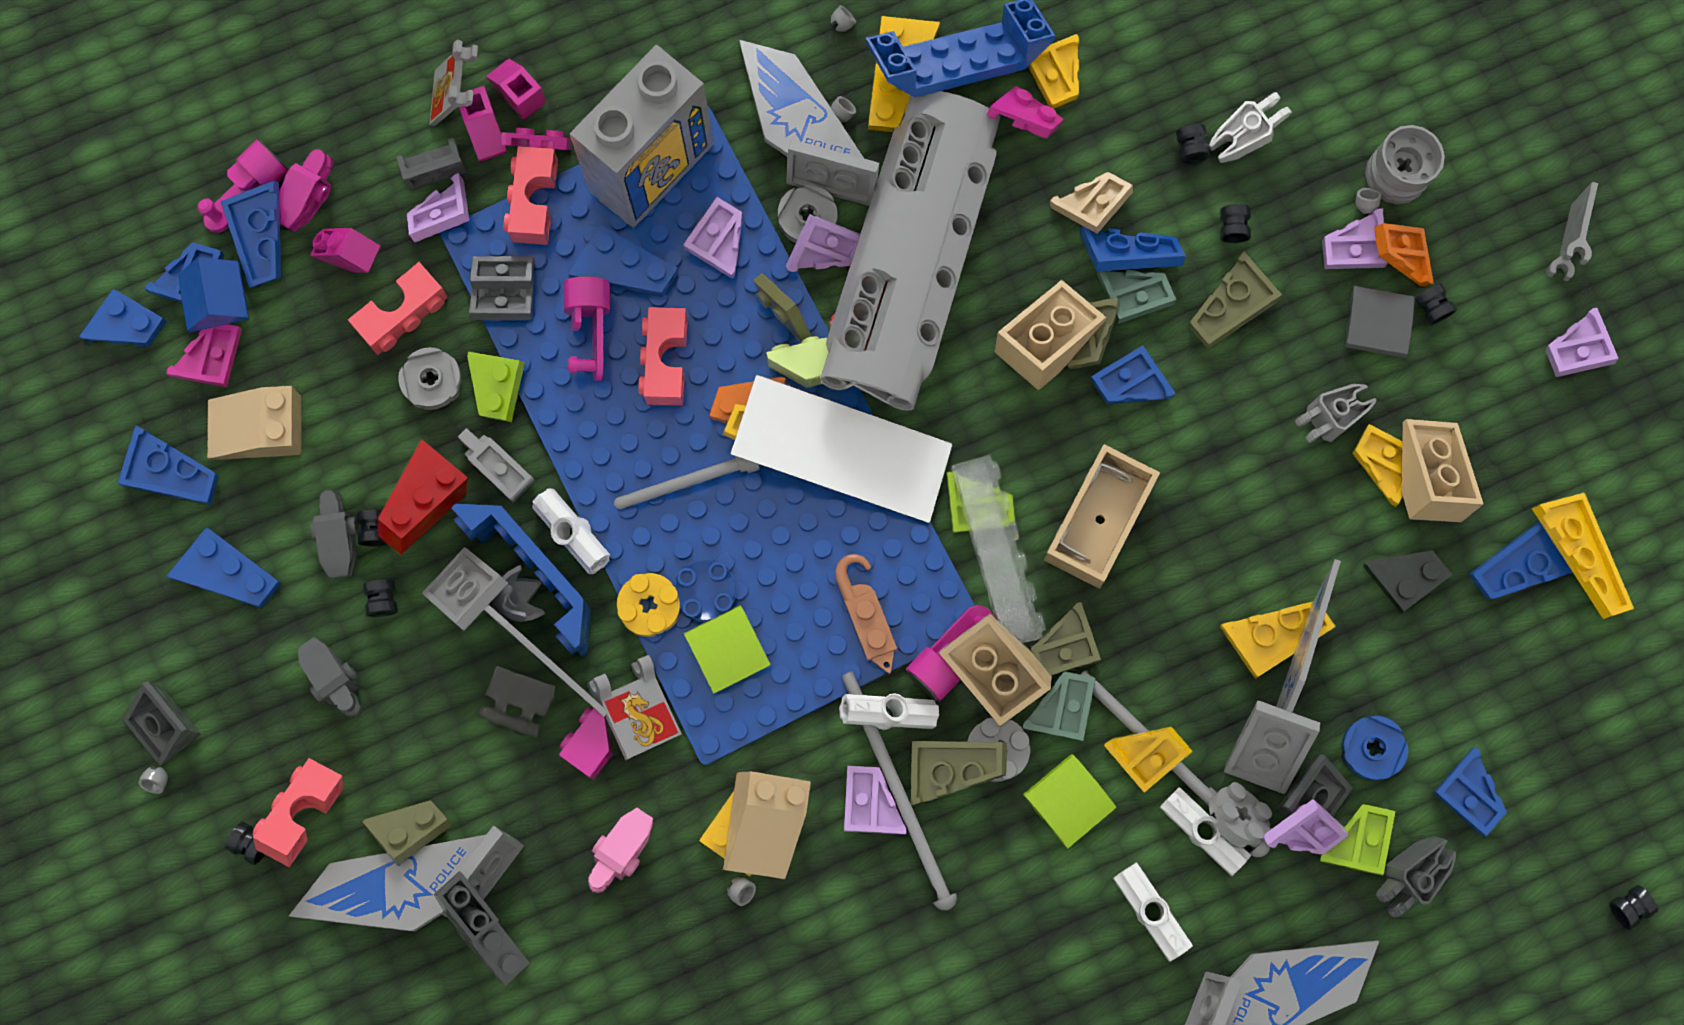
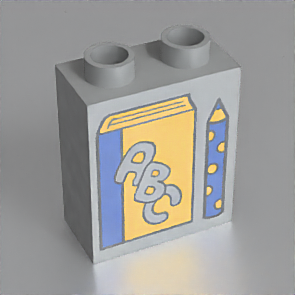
[570,44,714,229]

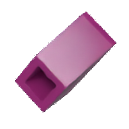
[486,59,546,121]
[459,86,508,162]
[310,228,380,273]
[559,706,613,780]

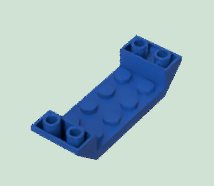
[866,0,1056,98]
[452,504,592,658]

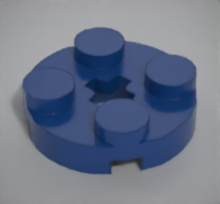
[1341,716,1408,781]

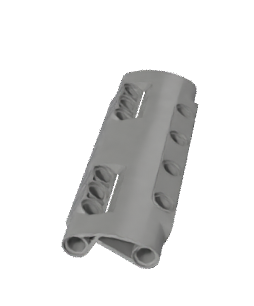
[820,91,1000,411]

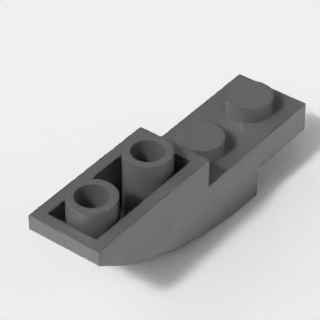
[434,871,530,986]

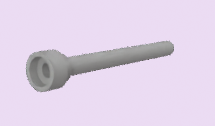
[614,456,760,509]

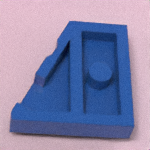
[145,242,224,303]
[79,289,167,347]
[1090,345,1176,405]
[1433,747,1507,837]

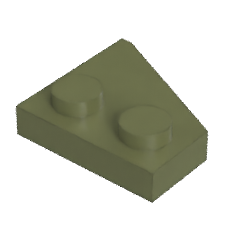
[753,273,812,343]
[1030,602,1101,676]
[362,800,451,866]

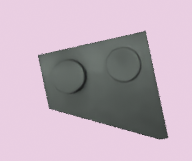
[1363,550,1452,613]

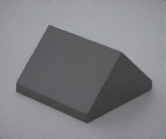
[122,681,201,767]
[1275,754,1353,818]

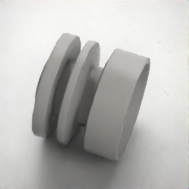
[1365,125,1445,204]

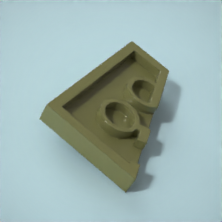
[1189,252,1282,349]
[910,741,1007,806]

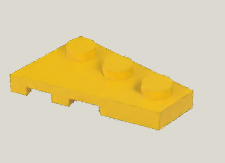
[1219,601,1336,679]

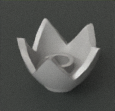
[491,565,545,622]

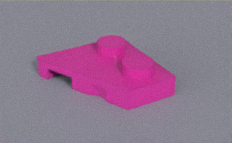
[987,86,1064,139]
[501,128,572,150]
[166,324,242,387]

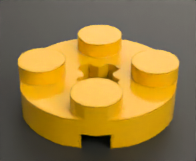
[617,573,680,637]

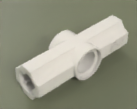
[532,488,610,574]
[839,693,939,730]
[1159,787,1251,876]
[1113,862,1193,962]

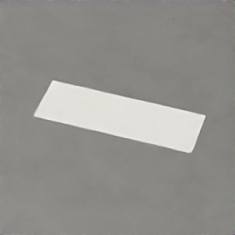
[731,375,952,523]

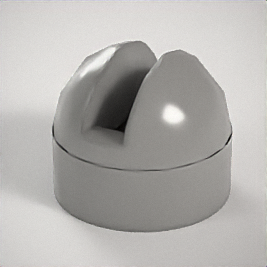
[831,5,856,32]
[831,96,856,123]
[1355,188,1381,214]
[138,766,168,794]
[727,877,756,906]

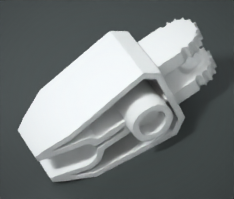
[1209,92,1292,163]

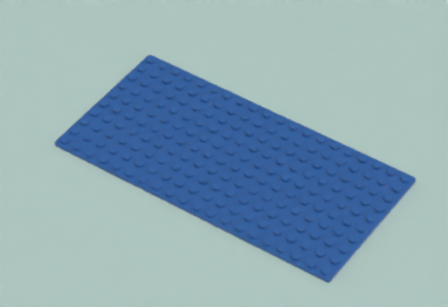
[440,106,974,765]

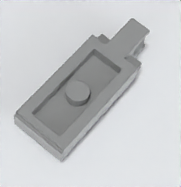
[458,428,535,503]

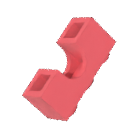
[504,146,558,245]
[348,262,448,355]
[639,307,688,406]
[252,758,344,867]

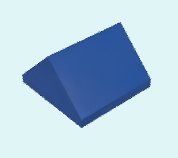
[178,257,249,333]

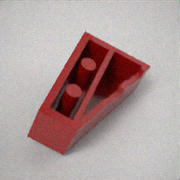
[378,439,468,555]

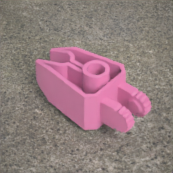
[588,808,653,894]

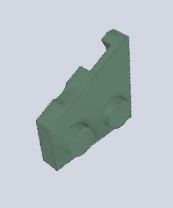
[1097,270,1176,324]
[1023,672,1096,741]

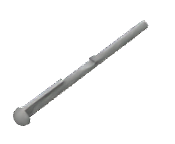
[1080,670,1270,857]
[841,671,957,910]

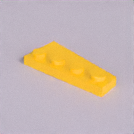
[868,16,940,132]
[1532,493,1634,619]

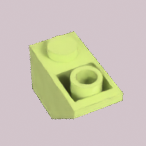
[766,336,829,388]

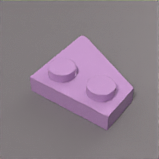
[407,173,469,242]
[683,197,743,279]
[1322,209,1388,269]
[785,214,860,272]
[1545,308,1619,377]
[844,766,906,835]
[1264,799,1349,855]

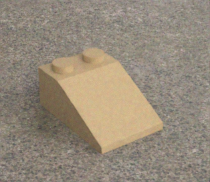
[995,280,1106,390]
[207,386,301,460]
[1402,419,1483,522]
[939,614,1052,726]
[723,771,811,879]

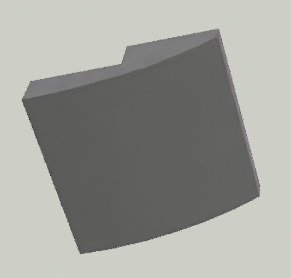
[469,256,534,320]
[1345,286,1414,358]

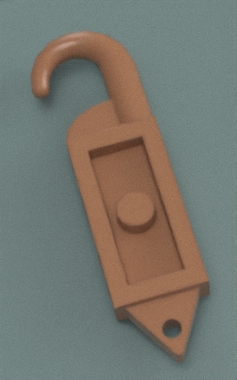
[835,554,897,674]

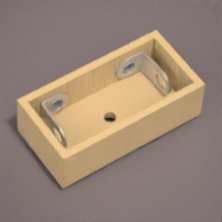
[1044,444,1160,589]

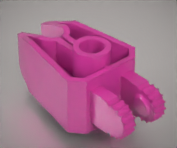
[279,149,334,232]

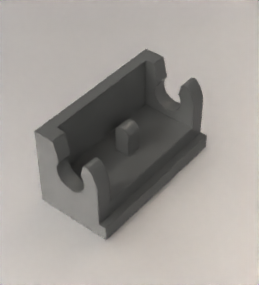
[396,138,467,191]

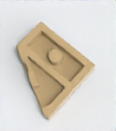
[1050,172,1133,234]

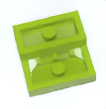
[684,605,771,693]
[1023,754,1117,848]

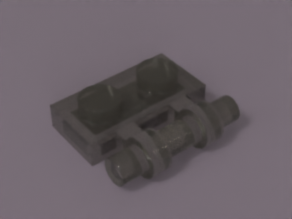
[477,666,557,738]

